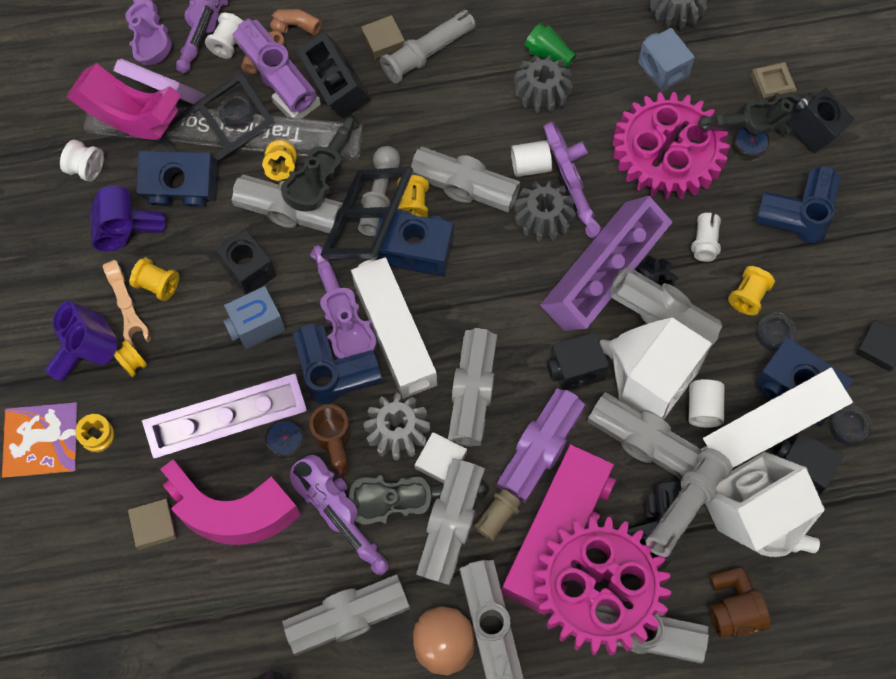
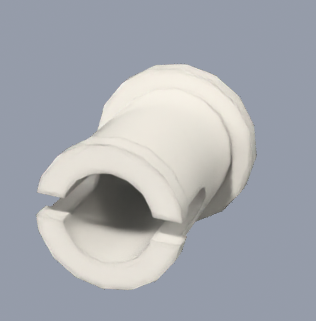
[691,213,721,262]

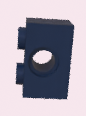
[136,151,218,207]
[373,209,454,277]
[755,337,854,427]

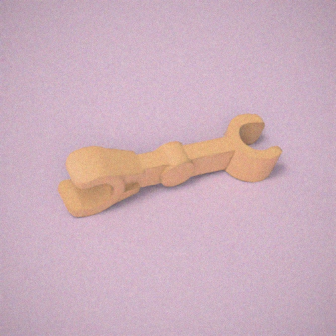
[103,260,151,348]

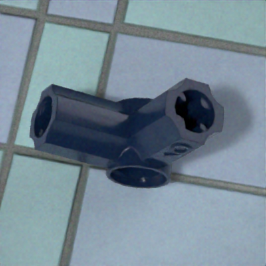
[756,166,841,243]
[293,324,382,404]

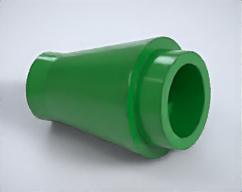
[524,23,577,69]

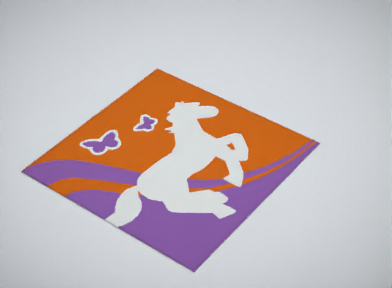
[2,402,77,478]

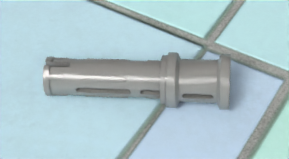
[380,10,476,84]
[646,449,732,557]

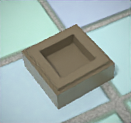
[361,15,405,59]
[750,62,797,102]
[128,499,177,550]

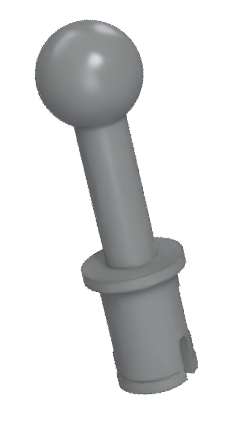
[358,146,401,236]

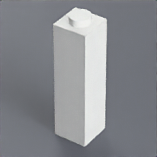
[351,257,437,399]
[701,367,853,468]

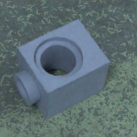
[638,28,695,92]

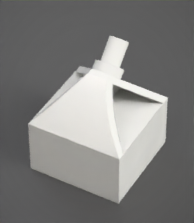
[600,317,712,420]
[706,452,824,557]

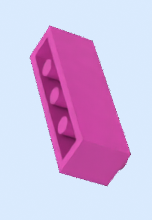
[502,444,616,616]

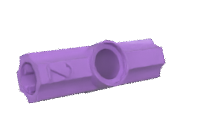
[233,19,316,113]
[497,388,585,504]

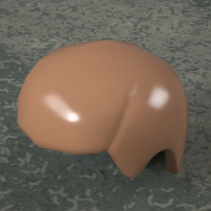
[413,606,475,675]

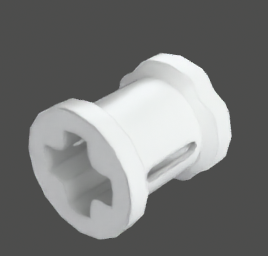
[205,12,243,59]

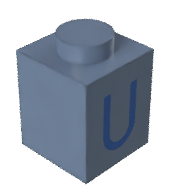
[223,286,286,350]

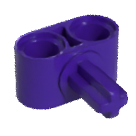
[90,186,166,252]
[46,301,117,381]

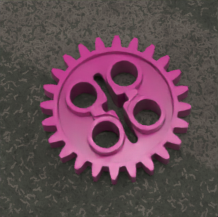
[612,92,730,200]
[534,517,671,656]

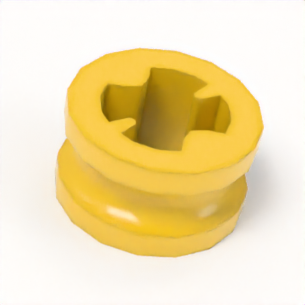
[114,340,147,377]
[75,414,115,452]

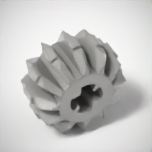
[364,393,430,460]

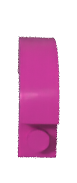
[66,63,181,139]
[160,460,301,545]

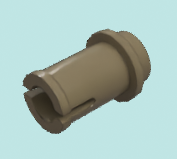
[473,489,521,542]

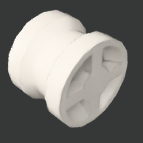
[60,139,104,182]

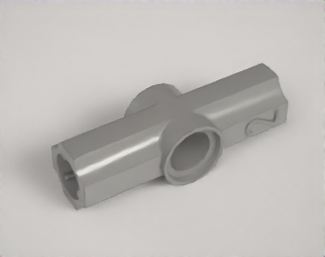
[411,146,520,213]
[231,174,343,233]
[609,267,722,348]
[448,328,497,447]
[587,392,701,480]
[416,458,485,585]
[459,560,524,679]
[282,575,410,656]
[595,606,709,664]

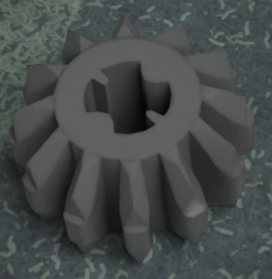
[650,0,707,31]
[514,53,573,114]
[514,180,575,243]

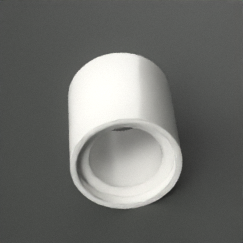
[511,140,552,177]
[689,380,725,428]

